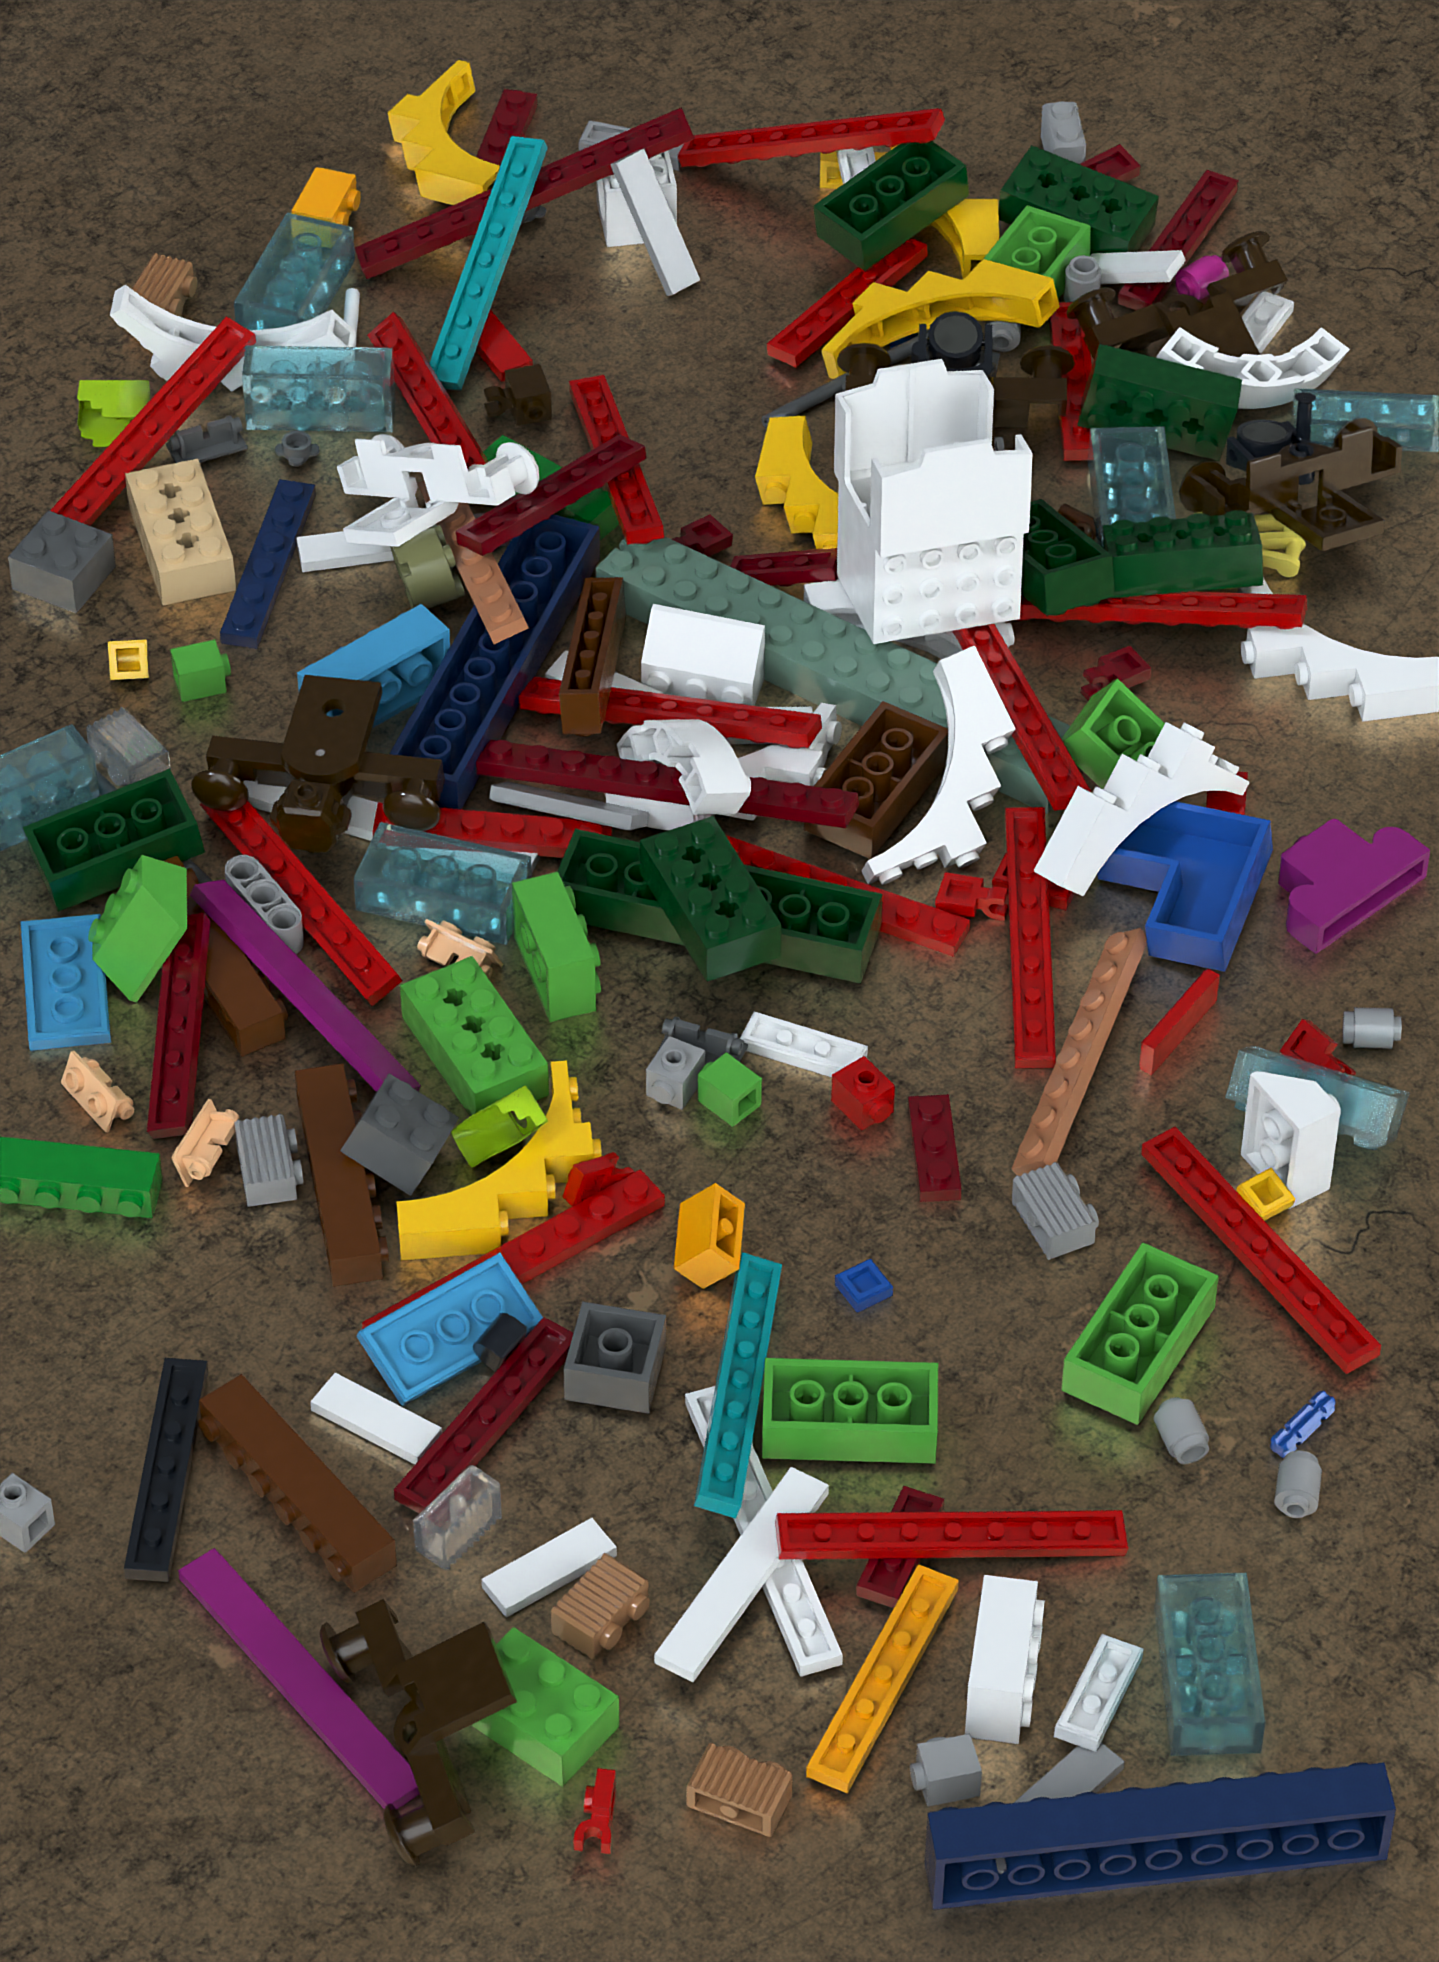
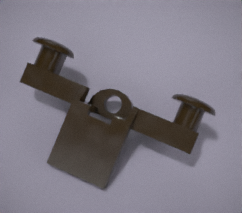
[1067,231,1288,359]
[319,1599,517,1867]

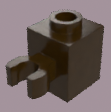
[484,364,552,426]

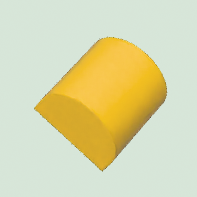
[108,639,149,680]
[1236,1168,1295,1221]

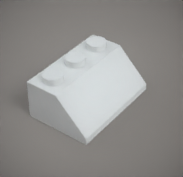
[641,604,765,706]
[1241,1071,1341,1209]

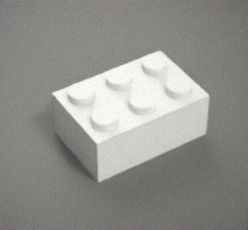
[965,1575,1045,1744]

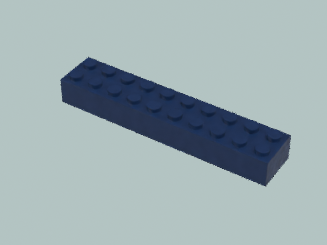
[389,514,600,809]
[924,1762,1396,1910]

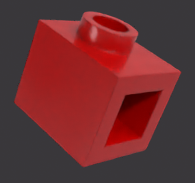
[831,1056,895,1131]

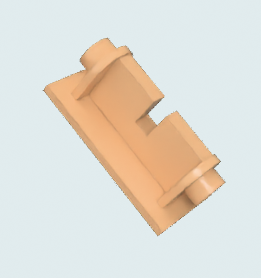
[417,919,503,979]
[61,1051,135,1133]
[171,1099,240,1187]

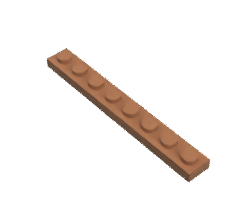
[417,480,529,644]
[1011,928,1147,1176]

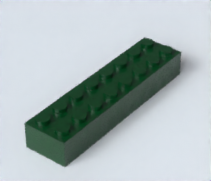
[557,829,883,984]

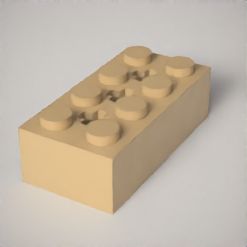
[125,459,236,606]

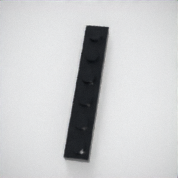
[124,1358,208,1582]

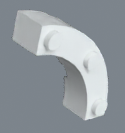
[1156,327,1350,409]
[617,719,751,815]

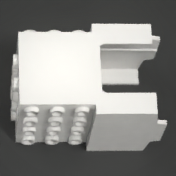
[834,359,1033,644]

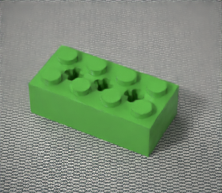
[400,956,549,1116]
[1061,1242,1219,1425]
[762,1358,938,1464]

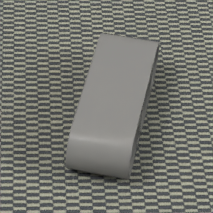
[225,855,304,954]

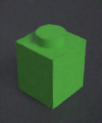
[170,640,231,702]
[698,1052,762,1127]

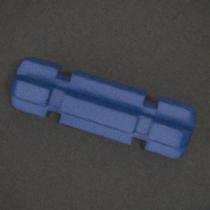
[1270,1391,1336,1458]

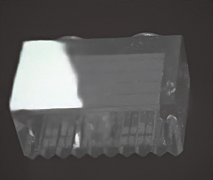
[85,707,171,786]
[413,1465,502,1570]

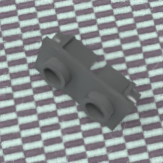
[166,415,248,463]
[657,1016,748,1065]

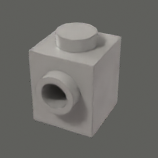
[646,1036,705,1110]
[0,1473,55,1553]
[910,1734,982,1807]

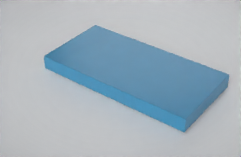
[21,914,111,1051]
[356,1253,543,1407]

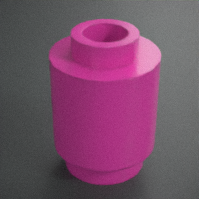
[1175,255,1229,300]

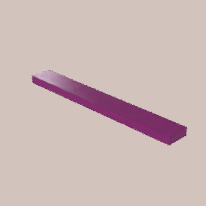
[190,879,421,1092]
[178,1548,420,1809]

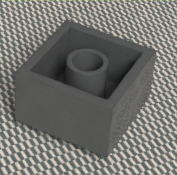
[8,510,116,613]
[340,1073,459,1196]
[564,1301,667,1414]

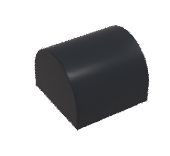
[473,1313,527,1372]

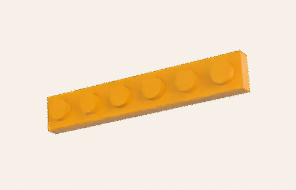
[806,1564,959,1794]

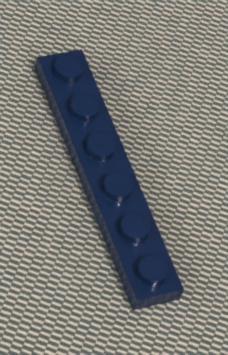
[220,479,316,649]

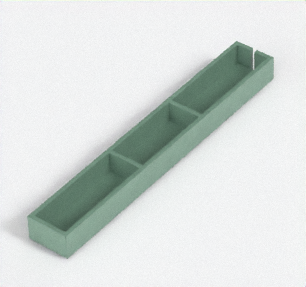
[596,536,1083,814]

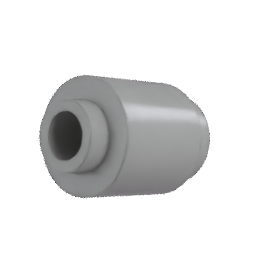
[1064,255,1102,302]
[985,321,1022,352]
[1343,1007,1402,1049]
[1153,1397,1209,1464]
[1274,1451,1322,1518]

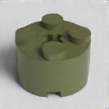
[390,525,465,609]

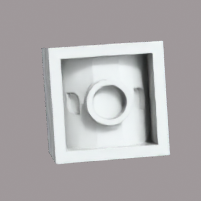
[596,151,677,247]

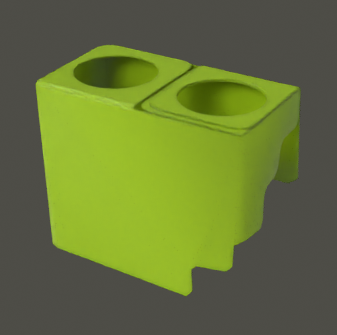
[77,380,151,447]
[451,1085,548,1167]

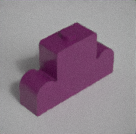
[1278,819,1430,954]

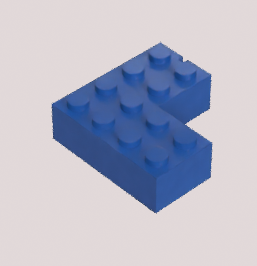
[1097,801,1273,972]

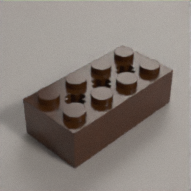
[803,701,948,859]

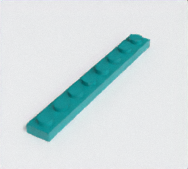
[429,136,548,391]
[694,1252,782,1519]

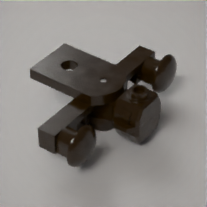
[191,675,445,853]

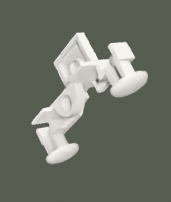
[337,434,539,547]

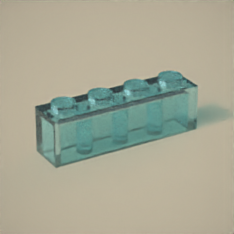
[1291,388,1439,452]

